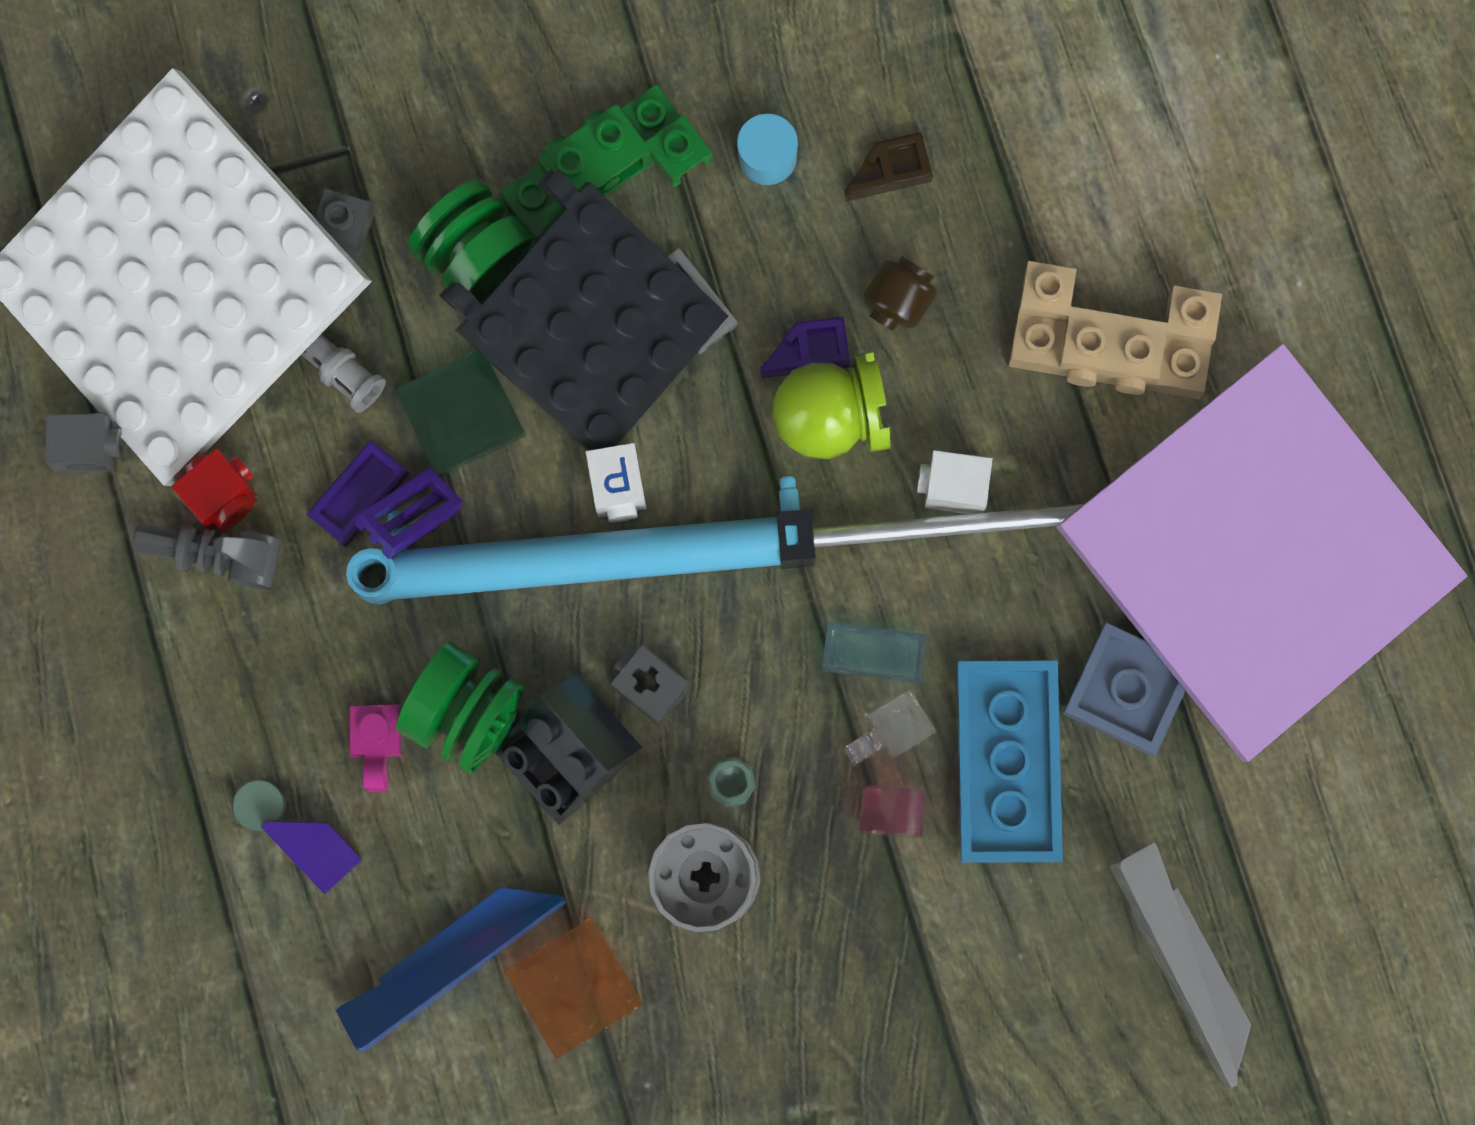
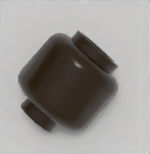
[864,256,936,332]

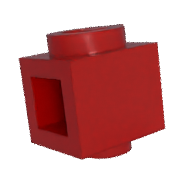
[171,449,257,531]

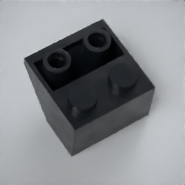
[495,673,642,825]

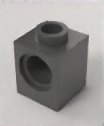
[45,413,124,473]

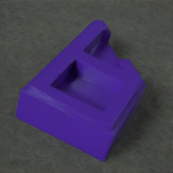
[760,316,850,379]

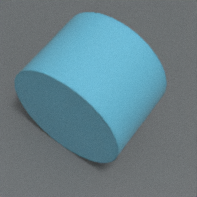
[737,114,798,185]

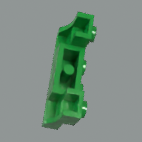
[499,84,713,237]

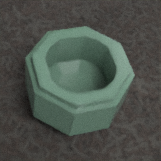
[706,757,756,808]

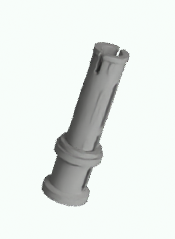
[301,333,386,413]

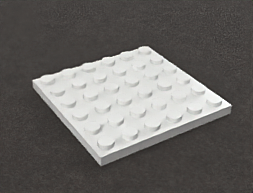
[0,68,372,486]

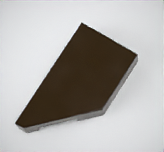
[845,132,933,202]

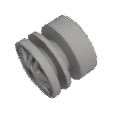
[648,823,760,932]

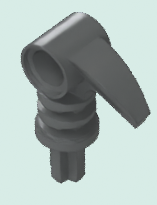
[132,522,282,590]

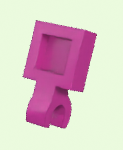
[350,704,403,793]

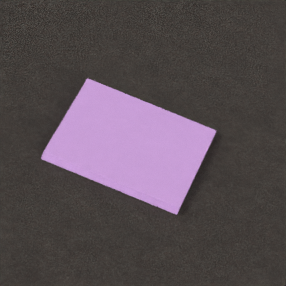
[1056,344,1467,762]

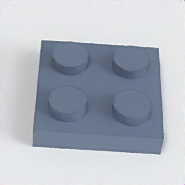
[1062,623,1186,757]

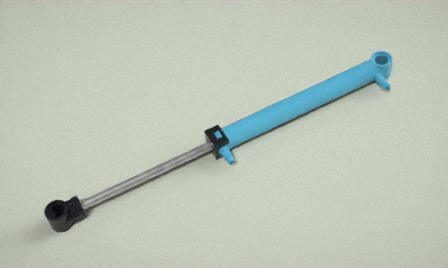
[346,476,1082,605]

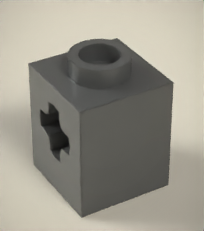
[610,645,690,726]

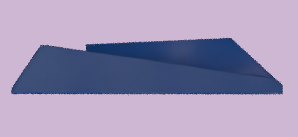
[336,887,567,1052]

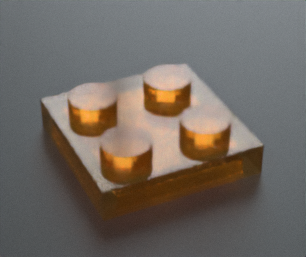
[504,918,644,1059]

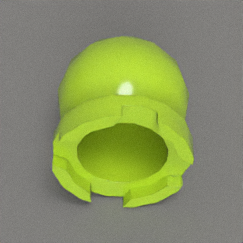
[772,352,890,459]

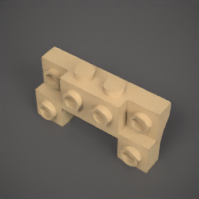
[1008,261,1222,399]

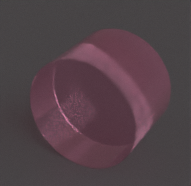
[859,786,925,838]

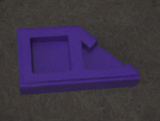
[261,820,362,894]

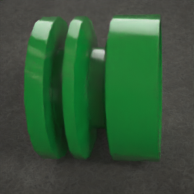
[407,179,536,302]
[395,641,525,776]

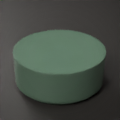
[233,780,286,832]

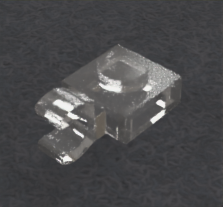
[844,689,937,767]

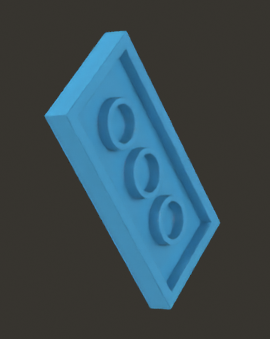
[956,661,1063,863]

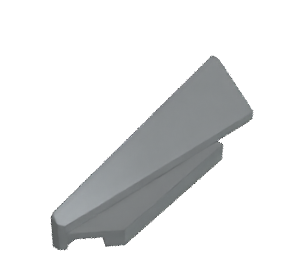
[1109,842,1251,1088]

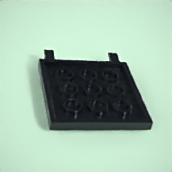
[439,169,728,451]

